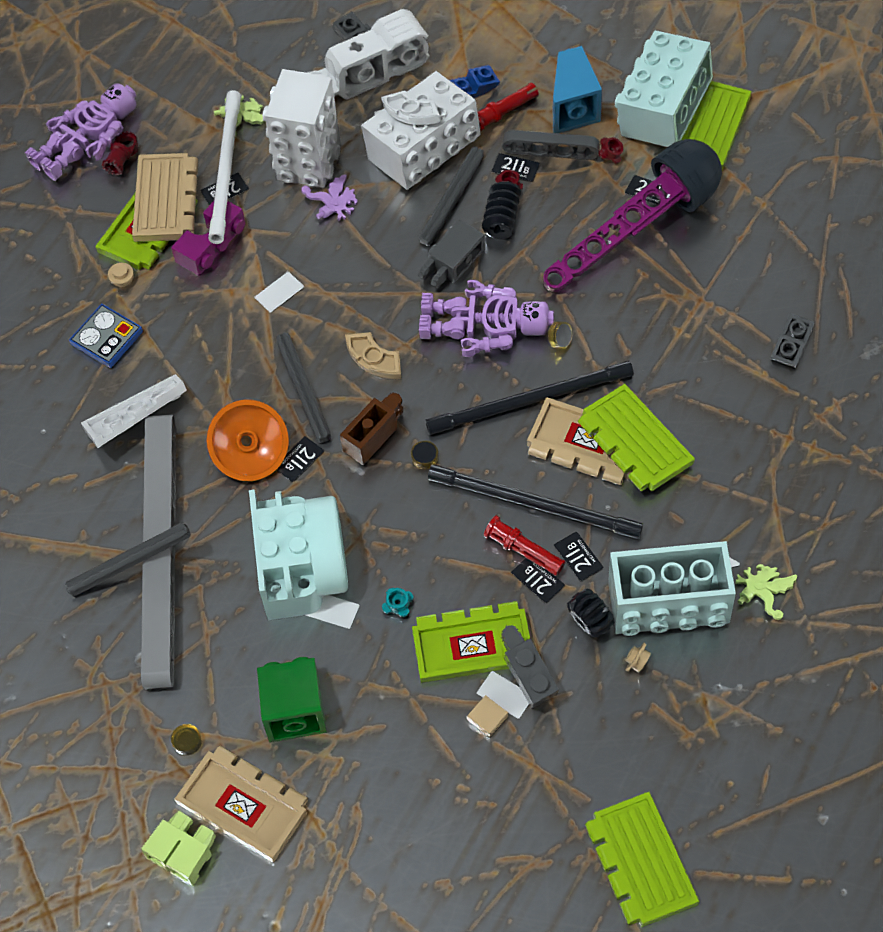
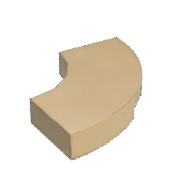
[345,332,401,379]

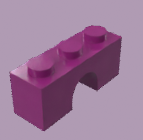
[171,201,246,276]

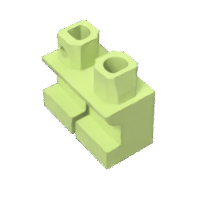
[141,811,216,886]

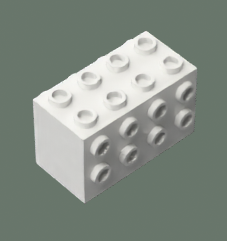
[263,69,341,188]
[361,71,481,190]

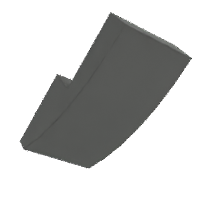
[333,11,371,41]
[771,313,815,368]

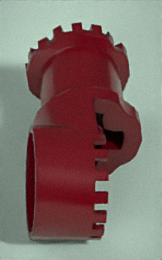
[101,131,139,176]

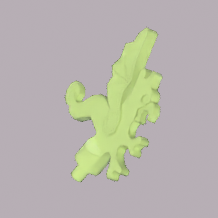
[214,95,266,137]
[735,564,797,620]

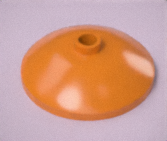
[206,400,289,481]

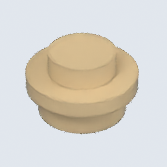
[108,263,134,287]

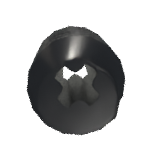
[482,181,521,239]

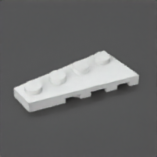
[81,374,187,448]

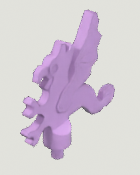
[301,175,358,221]

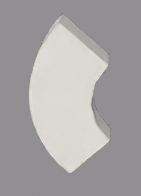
[381,91,441,125]

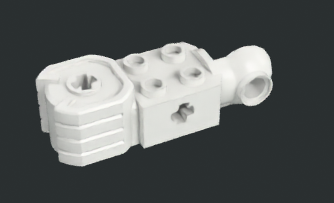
[308,9,430,100]

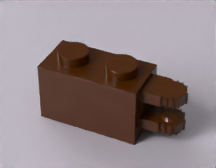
[340,392,403,465]

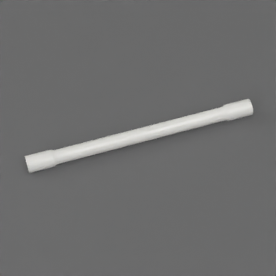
[208,90,241,244]

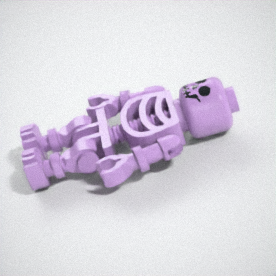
[25,84,136,181]
[419,280,554,357]

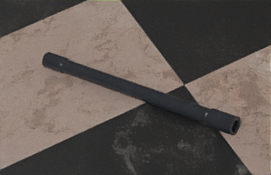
[425,360,634,435]
[428,464,643,539]

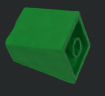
[257,657,327,743]

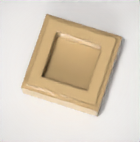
[467,695,508,737]

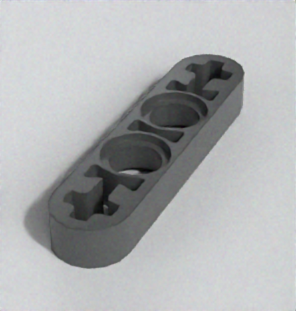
[502,130,600,160]

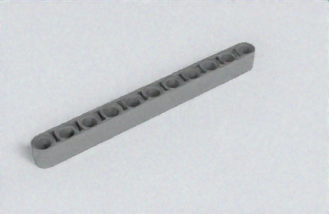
[141,414,176,689]

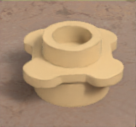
[625,643,651,673]

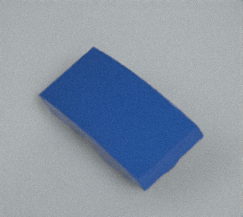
[449,65,500,98]

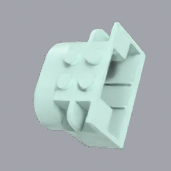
[249,490,348,620]

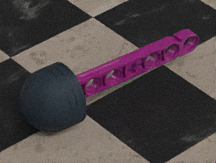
[543,139,722,292]

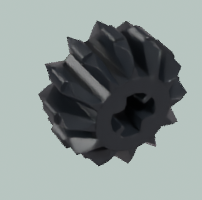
[567,589,615,638]

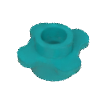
[382,588,414,617]

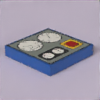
[69,304,143,369]

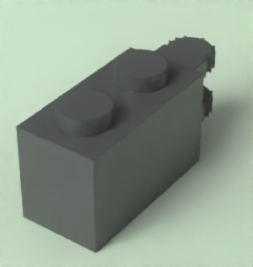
[418,220,485,288]
[501,625,559,709]

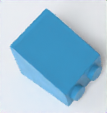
[553,46,602,133]

